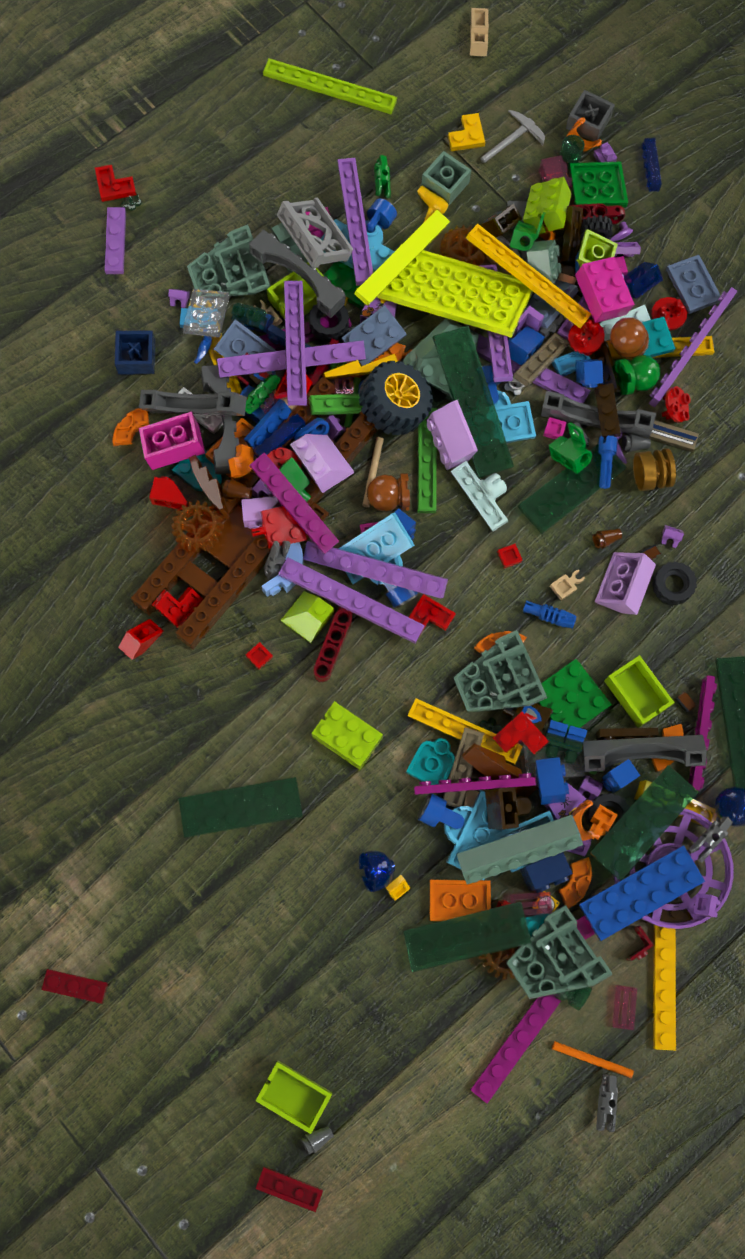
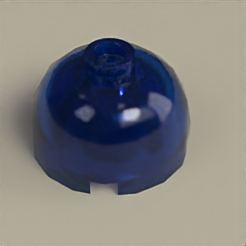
[714,787,745,827]
[359,850,395,892]

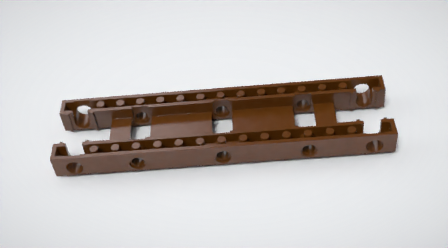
[131,377,378,650]

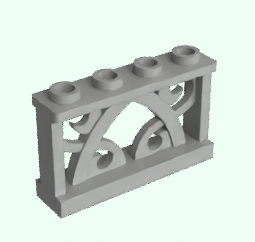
[277,198,353,268]

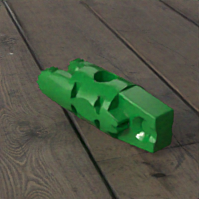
[374,155,391,199]
[245,374,281,414]

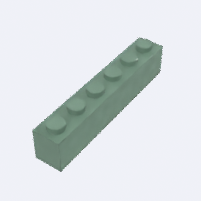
[457,815,583,884]

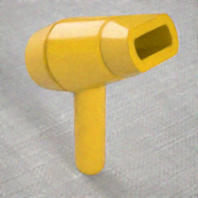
[417,185,448,222]

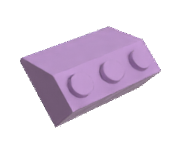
[426,400,478,470]
[290,434,354,493]
[595,552,656,615]

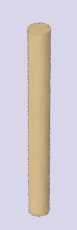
[362,437,384,507]

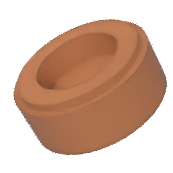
[558,273,576,285]

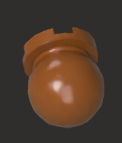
[610,318,649,359]
[367,473,410,512]

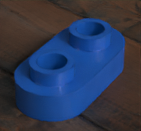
[295,418,329,441]

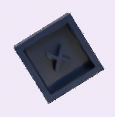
[115,331,155,374]
[520,852,573,894]

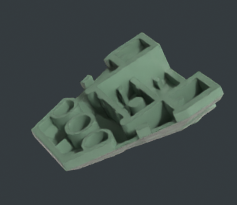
[187,225,271,299]
[403,318,479,406]
[454,630,547,713]
[507,905,612,999]

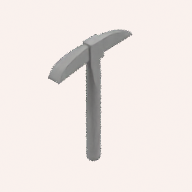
[480,110,545,163]

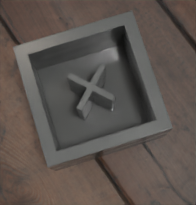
[565,90,615,141]

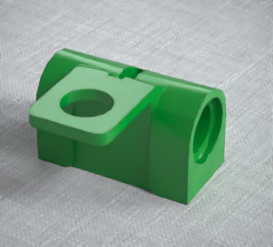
[509,212,546,251]
[548,422,592,474]

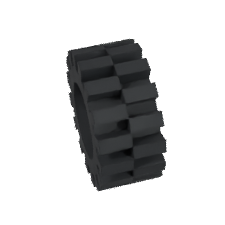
[580,215,613,241]

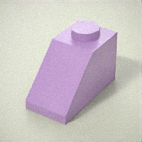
[241,496,281,529]

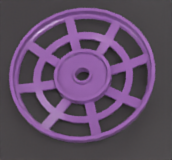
[612,806,733,929]

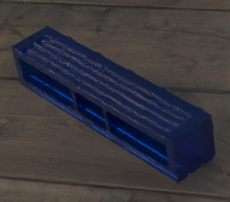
[641,138,662,192]
[254,414,305,458]

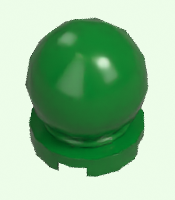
[614,355,660,395]

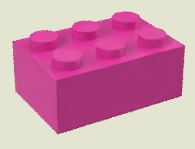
[575,257,635,323]
[139,411,205,470]

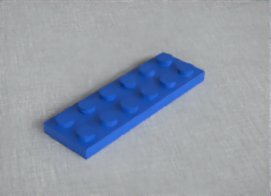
[579,846,705,941]

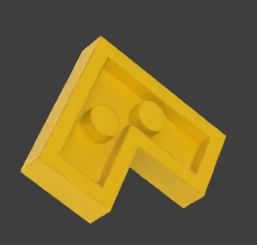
[448,113,485,151]

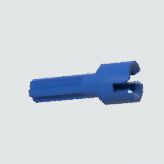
[598,436,618,489]

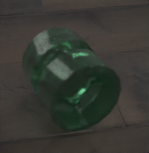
[558,135,585,169]
[553,987,592,1011]

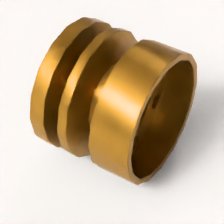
[633,449,676,491]

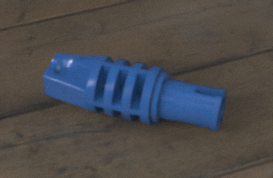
[523,600,577,628]

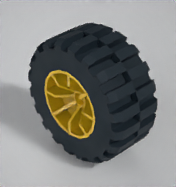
[359,361,433,435]

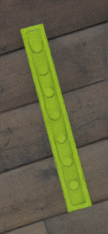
[263,58,397,115]

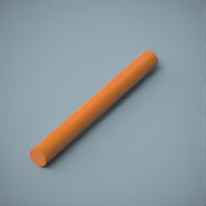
[552,1041,634,1078]

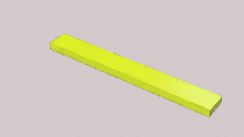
[354,210,450,306]

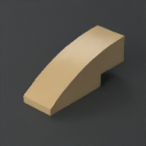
[470,8,489,56]

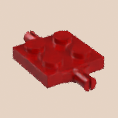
[251,506,307,549]

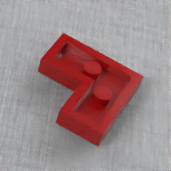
[95,165,136,202]
[152,587,204,628]
[409,594,456,637]
[493,712,550,755]

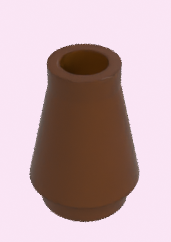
[223,479,252,499]
[593,528,622,549]

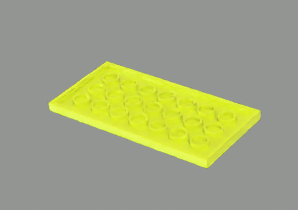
[377,244,533,338]

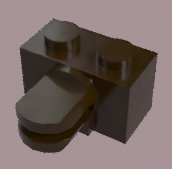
[485,787,531,829]

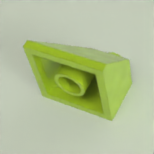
[577,229,618,267]
[281,591,334,643]

